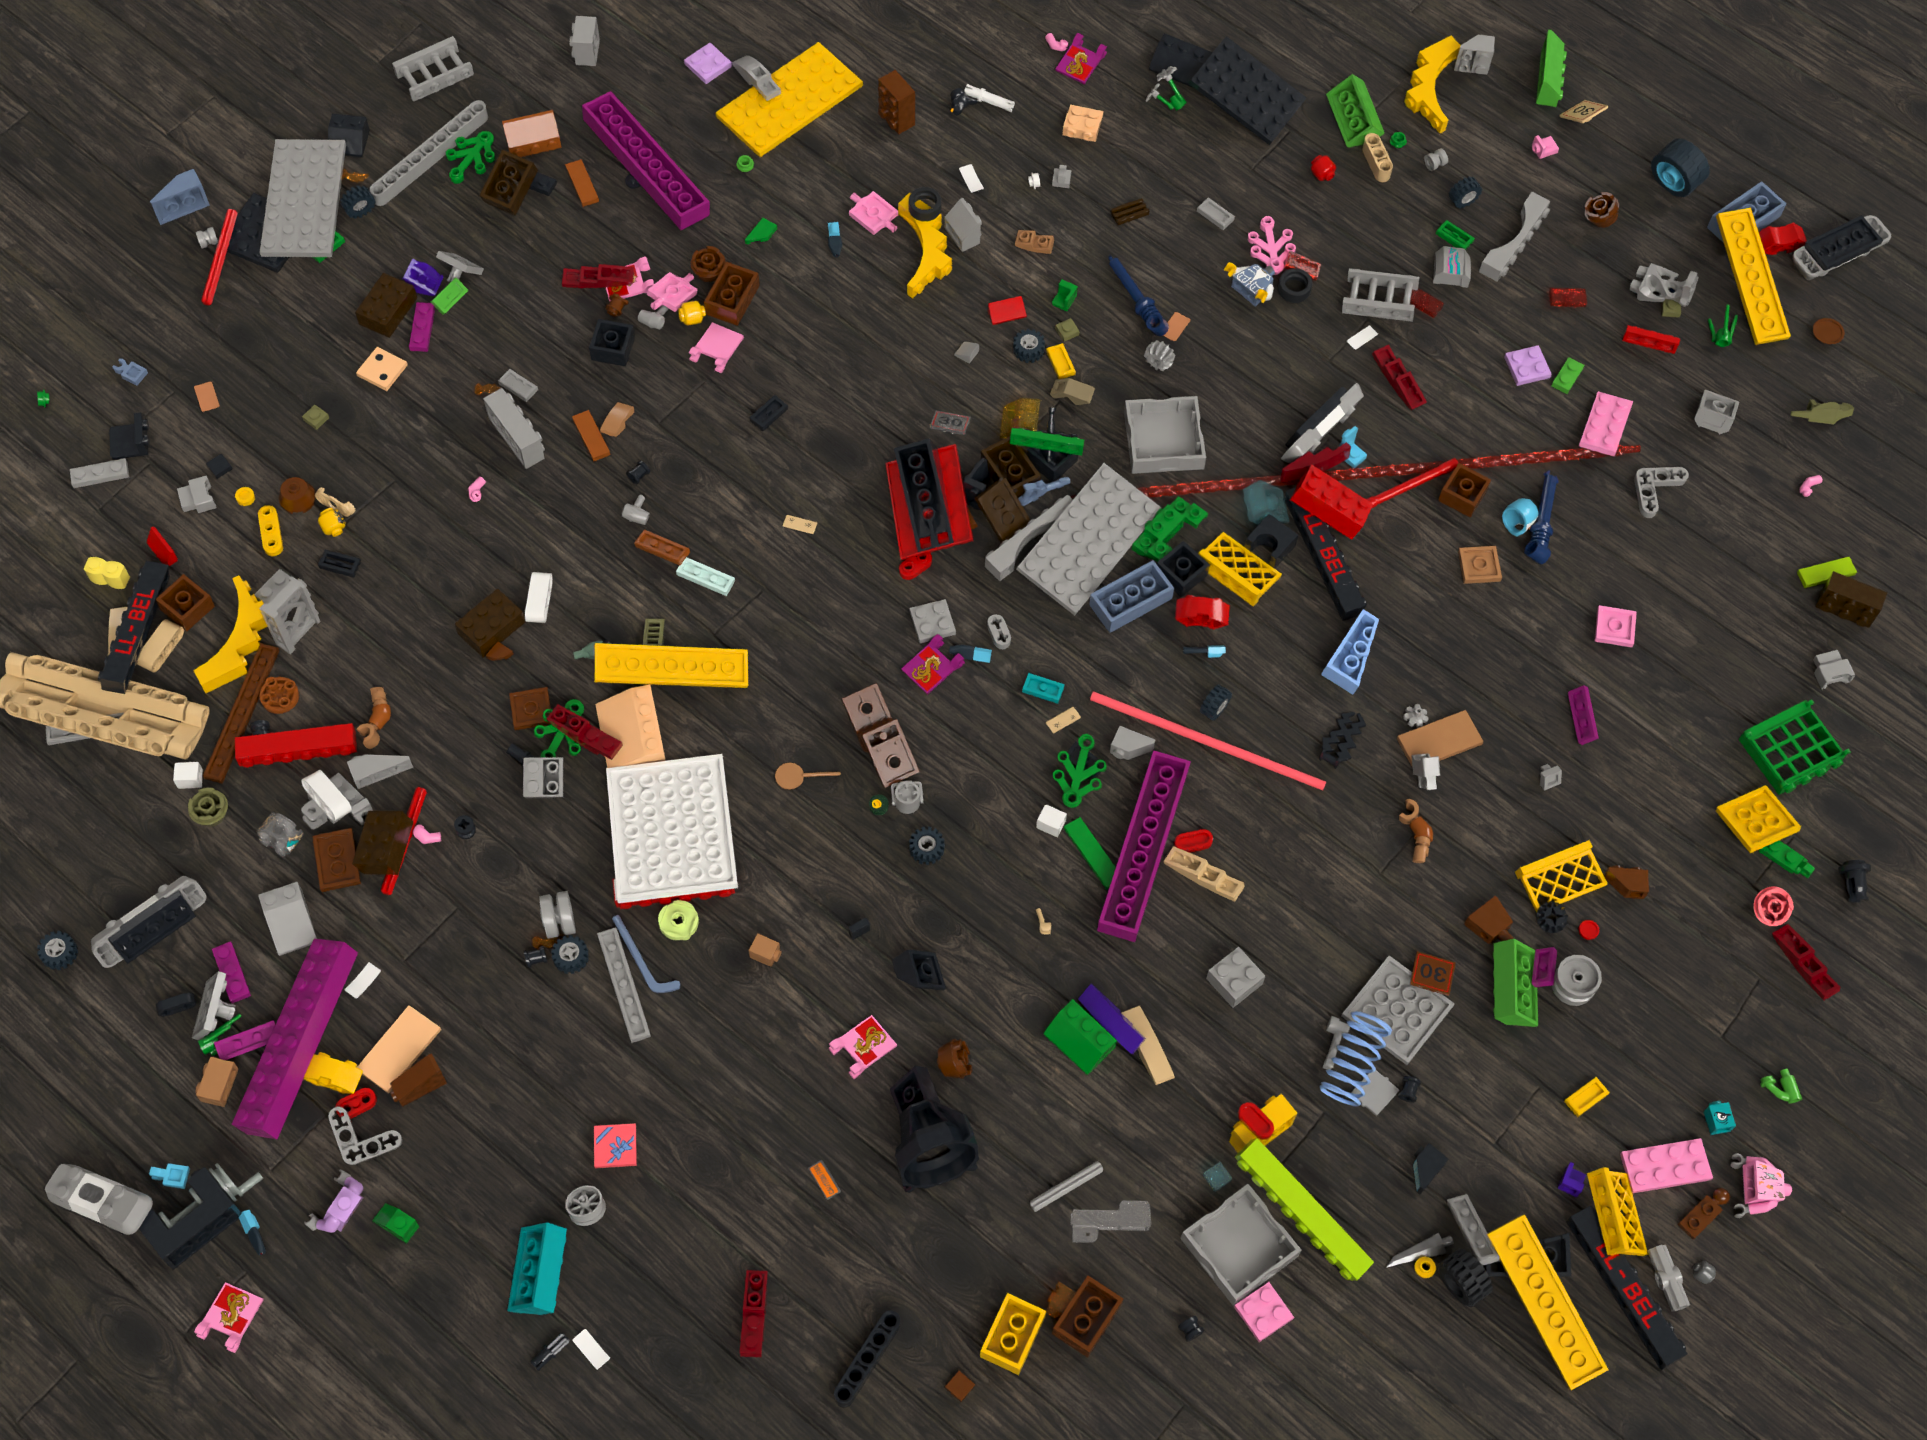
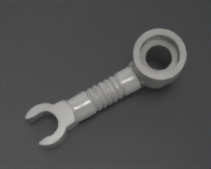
[1323,1016,1350,1070]

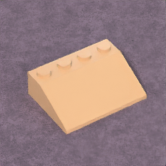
[595,684,666,768]

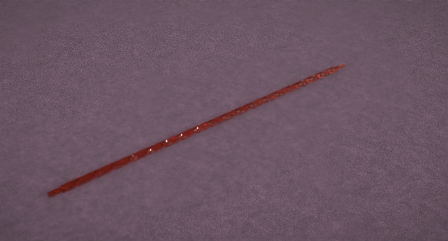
[1070,445,1641,499]

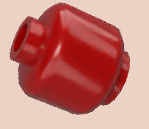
[1311,155,1336,181]

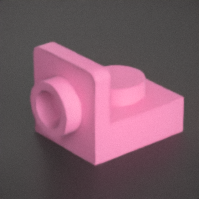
[1532,135,1559,159]

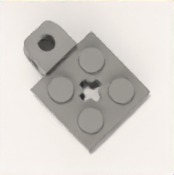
[301,773,364,829]

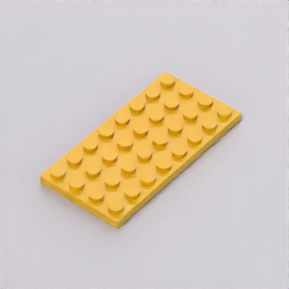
[716,42,863,157]

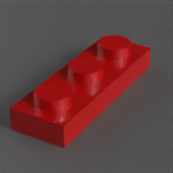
[1622,325,1680,354]

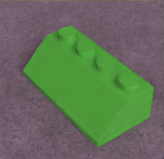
[1536,30,1567,107]
[1326,74,1384,148]
[1493,939,1538,1027]

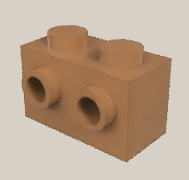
[196,1057,238,1107]

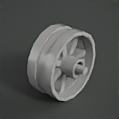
[565,1185,606,1226]

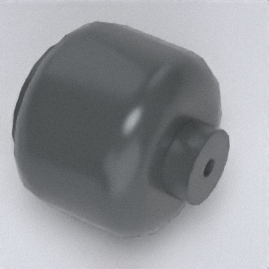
[1693,1261,1716,1284]

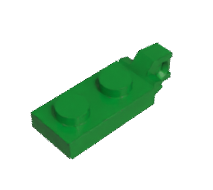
[1759,840,1815,878]

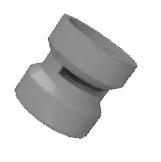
[1424,148,1448,171]
[196,227,218,249]

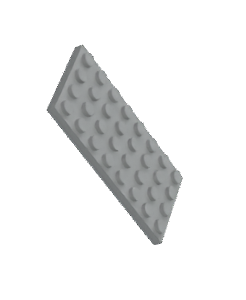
[260,139,346,257]
[1016,463,1161,616]

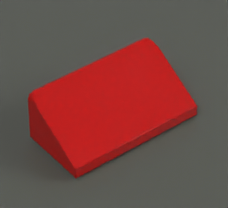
[988,296,1026,325]
[147,527,178,566]

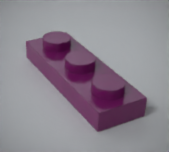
[409,302,435,352]
[1568,685,1599,745]
[212,941,251,1003]
[214,1020,275,1060]

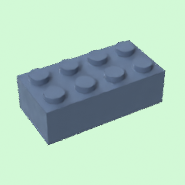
[1707,182,1786,243]
[1089,560,1174,633]

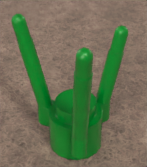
[1708,305,1738,347]
[198,1014,241,1056]

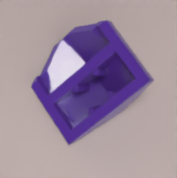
[402,259,444,297]

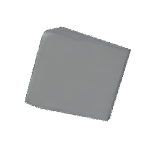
[954,342,979,364]

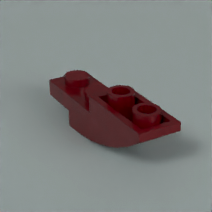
[546,704,623,760]
[740,1270,768,1357]

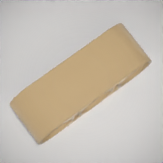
[1362,133,1393,182]
[137,619,184,672]

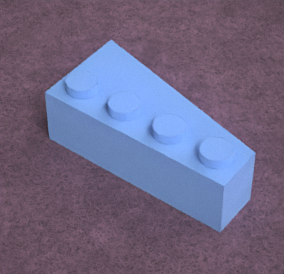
[1321,609,1379,695]

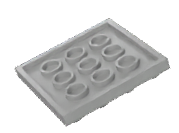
[1341,956,1455,1065]

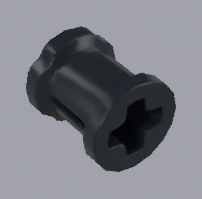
[626,460,651,485]
[523,946,548,968]
[1398,1076,1421,1103]

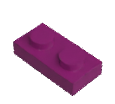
[1532,947,1557,987]

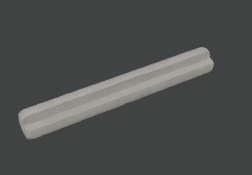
[1030,1161,1103,1212]

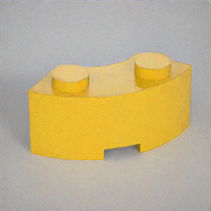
[304,1052,363,1094]

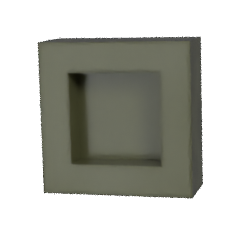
[1661,299,1681,317]
[1055,318,1080,342]
[302,405,329,430]

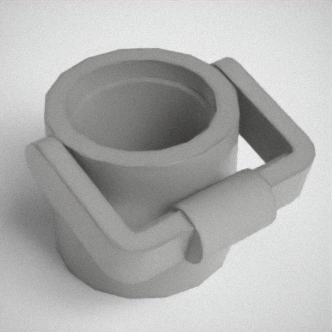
[891,780,923,814]

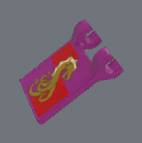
[1055,33,1107,85]
[901,634,965,695]

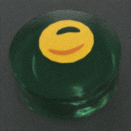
[869,795,889,815]

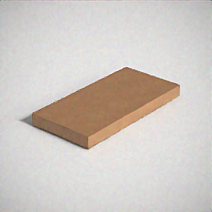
[1397,710,1483,768]

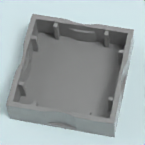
[1124,396,1206,474]
[1181,1184,1301,1306]

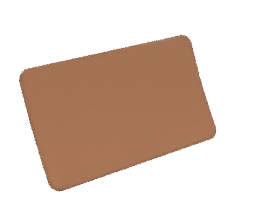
[1163,312,1190,341]
[194,381,219,412]

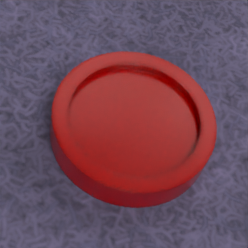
[1579,920,1599,940]

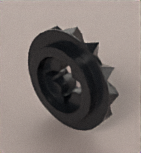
[1536,901,1568,933]

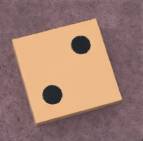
[356,347,408,391]

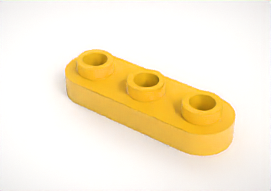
[258,505,283,556]

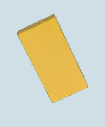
[1046,343,1076,379]
[1564,1077,1610,1117]

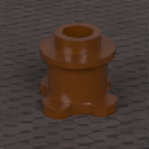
[605,293,629,317]

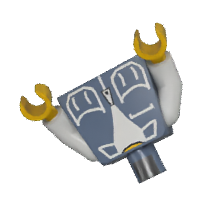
[1223,262,1275,307]

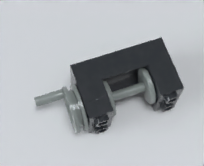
[139,1163,263,1270]

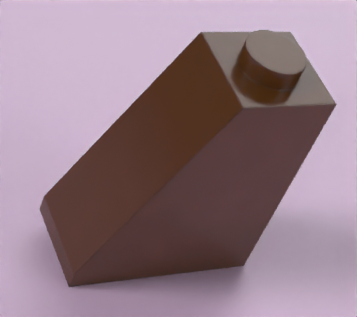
[390,1053,447,1107]

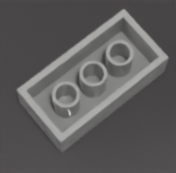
[483,388,545,469]

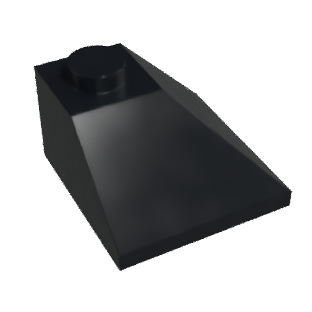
[892,950,946,991]

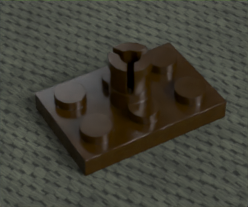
[974,477,1031,543]

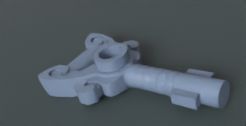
[1018,477,1070,506]

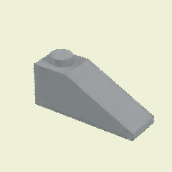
[347,755,413,789]

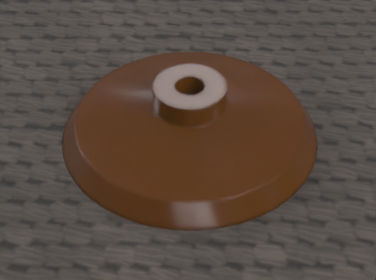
[1813,318,1845,344]

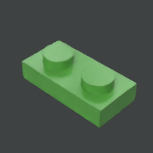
[431,278,468,315]
[1552,358,1585,394]

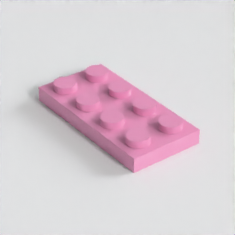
[1579,391,1633,457]
[1620,1138,1713,1193]

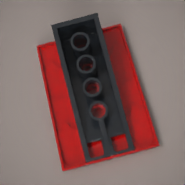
[886,439,973,560]

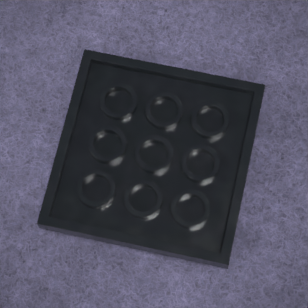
[216,193,289,273]

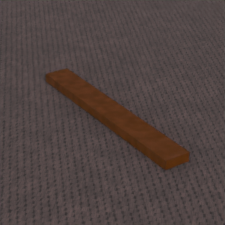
[203,643,280,784]

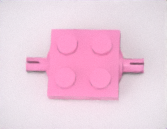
[849,191,898,235]
[647,272,697,312]

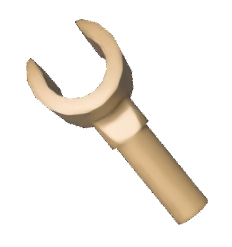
[1036,908,1051,934]

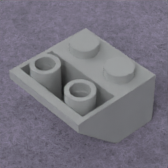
[1454,35,1495,75]
[944,198,982,252]
[523,758,563,798]

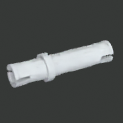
[964,84,1015,112]

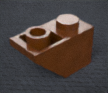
[1604,866,1649,899]

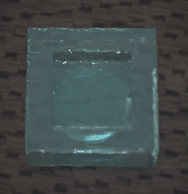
[1203,1162,1232,1192]

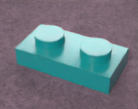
[1022,673,1065,704]

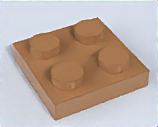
[1458,546,1502,584]

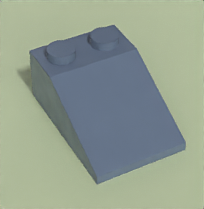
[150,169,210,225]

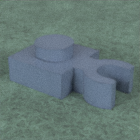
[113,358,148,386]

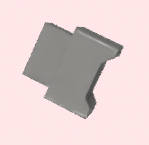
[177,475,217,513]
[1813,650,1855,689]
[1412,753,1440,790]

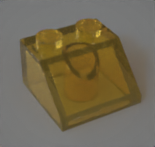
[1000,398,1040,439]

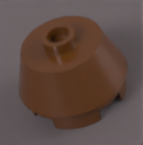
[1585,192,1619,228]
[691,246,726,282]
[278,477,316,514]
[937,1039,972,1079]

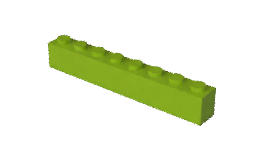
[1235,1138,1374,1281]

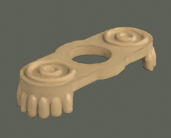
[315,487,356,517]

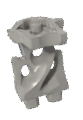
[1630,263,1699,307]

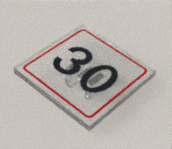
[930,410,971,435]

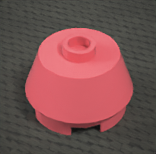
[1754,887,1794,926]

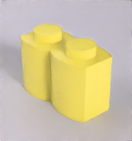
[84,557,130,589]

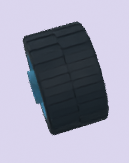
[1651,138,1710,197]

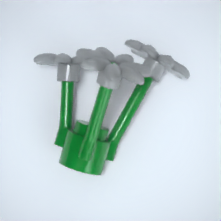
[1146,66,1187,111]

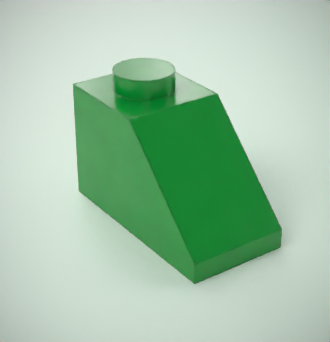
[372,1203,419,1244]

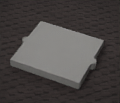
[1351,1070,1400,1116]

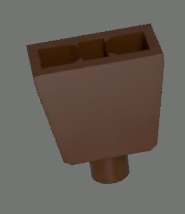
[1464,896,1514,944]

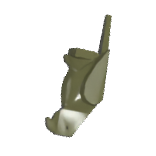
[1790,399,1854,425]

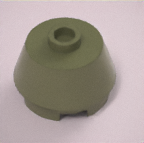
[188,788,228,826]

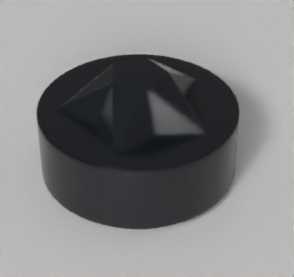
[625,174,641,189]

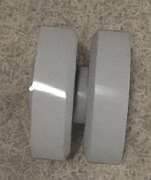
[539,891,576,939]
[1552,955,1602,1006]

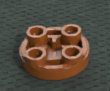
[259,677,299,714]

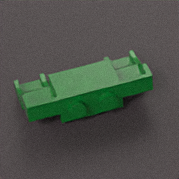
[1132,496,1208,562]

